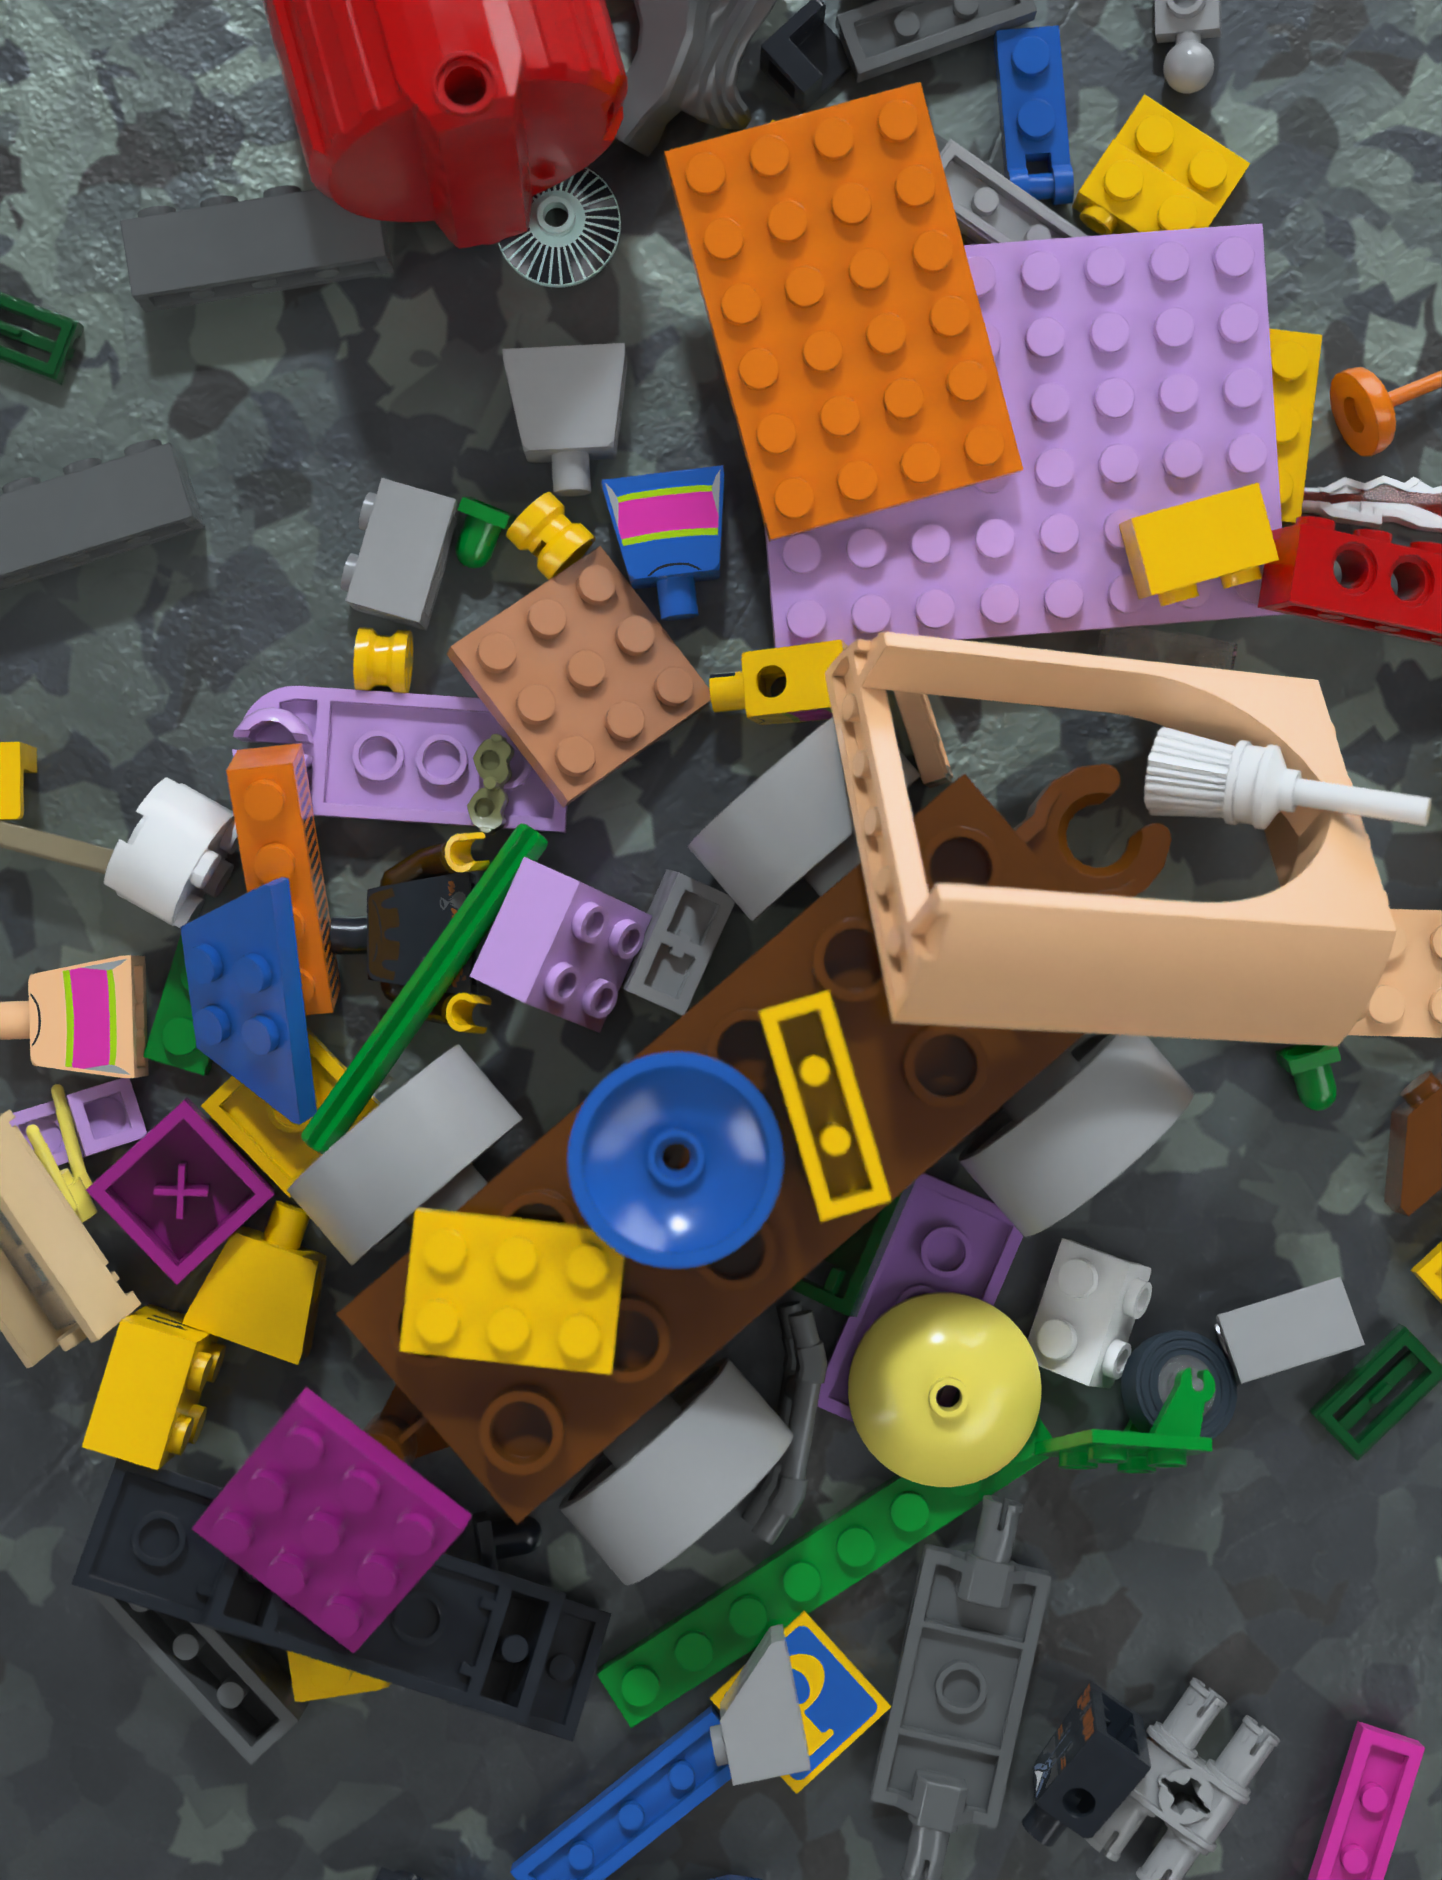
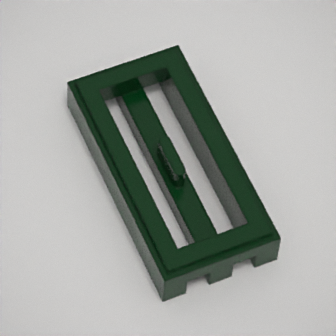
[0,292,84,385]
[1309,1323,1442,1461]

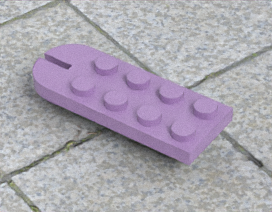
[232,686,568,833]

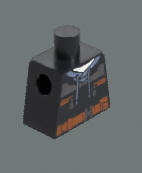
[1022,1681,1151,1847]

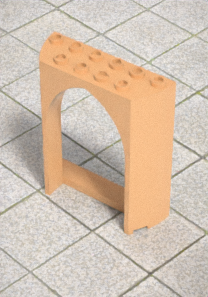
[825,632,1396,1046]

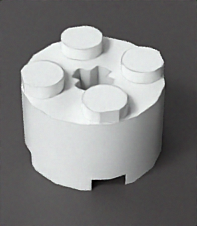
[104,777,239,928]

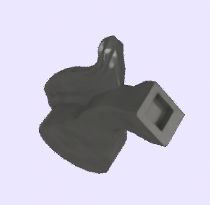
[615,0,777,157]

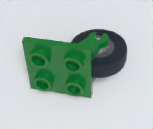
[1035,1330,1237,1474]

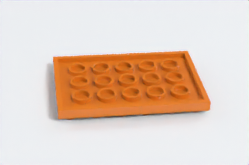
[664,82,1024,542]

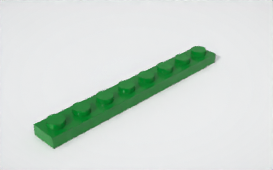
[597,1416,1053,1728]

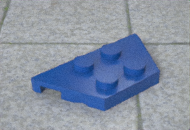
[180,877,317,1124]

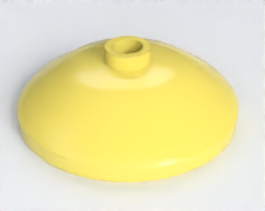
[848,1292,1042,1487]

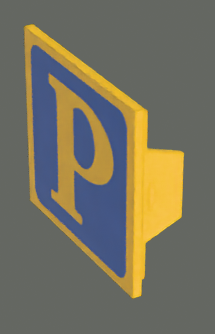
[710,1610,891,1794]

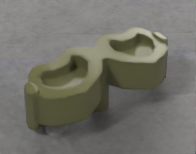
[467,734,514,835]

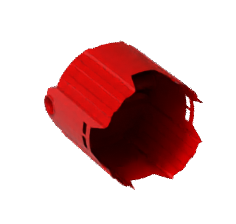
[262,0,628,249]

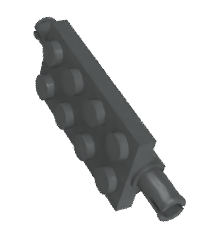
[870,1495,1052,1880]

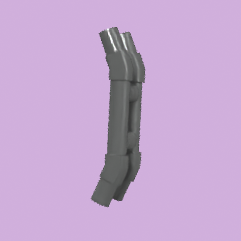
[741,1301,827,1545]

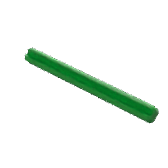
[301,823,548,1154]

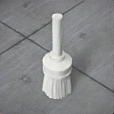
[1144,727,1431,830]

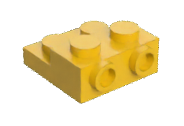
[1072,94,1250,235]

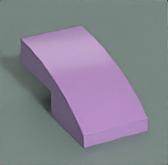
[9,1078,147,1166]

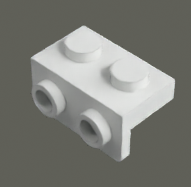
[1028,1238,1152,1388]

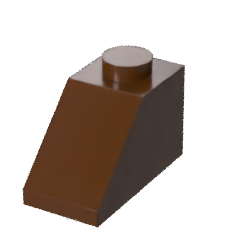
[1384,1071,1442,1216]

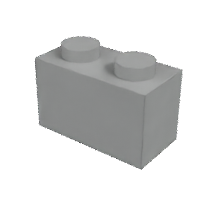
[341,478,462,631]

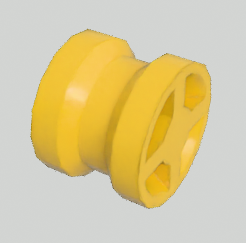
[353,627,413,693]

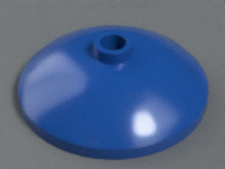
[568,1052,784,1268]

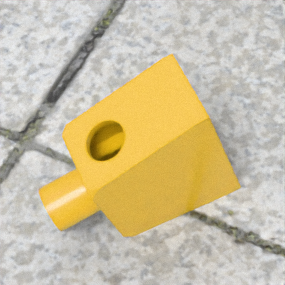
[182,1201,327,1365]

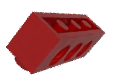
[1258,516,1442,646]

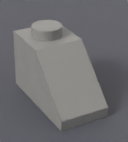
[710,1624,811,1786]

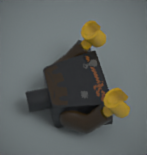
[330,832,491,1034]

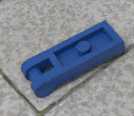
[993,25,1074,205]

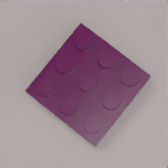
[192,1387,472,1653]

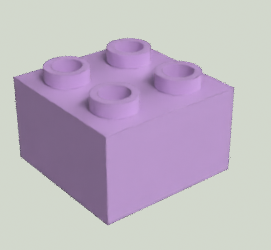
[470,857,652,1033]

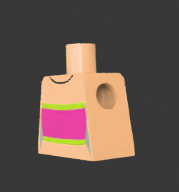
[0,955,149,1078]

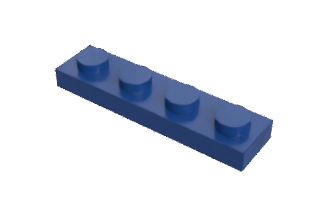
[510,1705,731,1880]

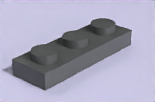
[835,0,1037,83]

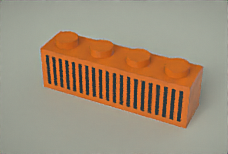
[226,743,341,1016]

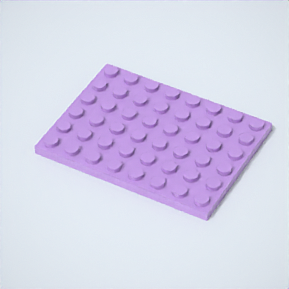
[765,223,1285,648]

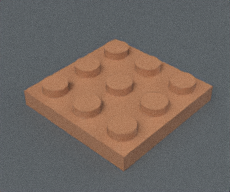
[446,546,711,808]

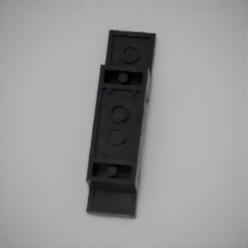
[71,1458,611,1742]

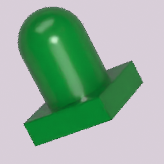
[455,497,517,569]
[1275,1044,1341,1111]

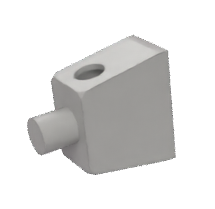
[502,343,627,497]

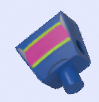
[602,465,724,621]

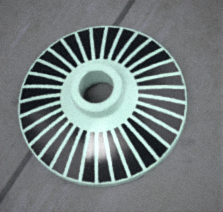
[498,167,621,288]

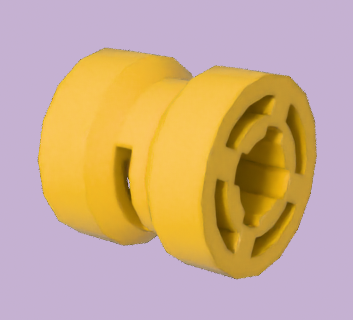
[506,491,596,580]

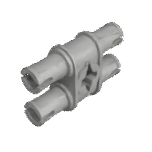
[1084,1677,1280,1880]

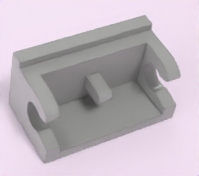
[620,869,735,1016]
[1214,1276,1365,1385]

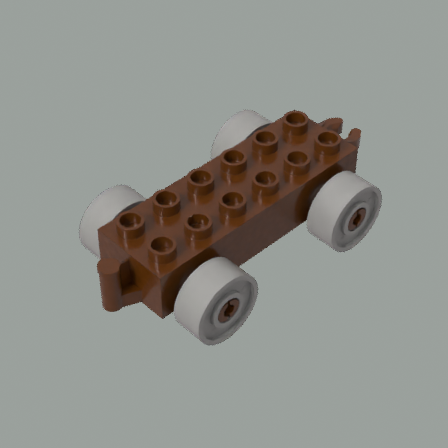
[287,717,1194,1585]

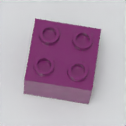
[86,1097,275,1285]

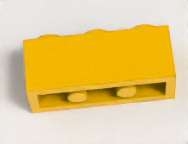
[758,991,891,1221]

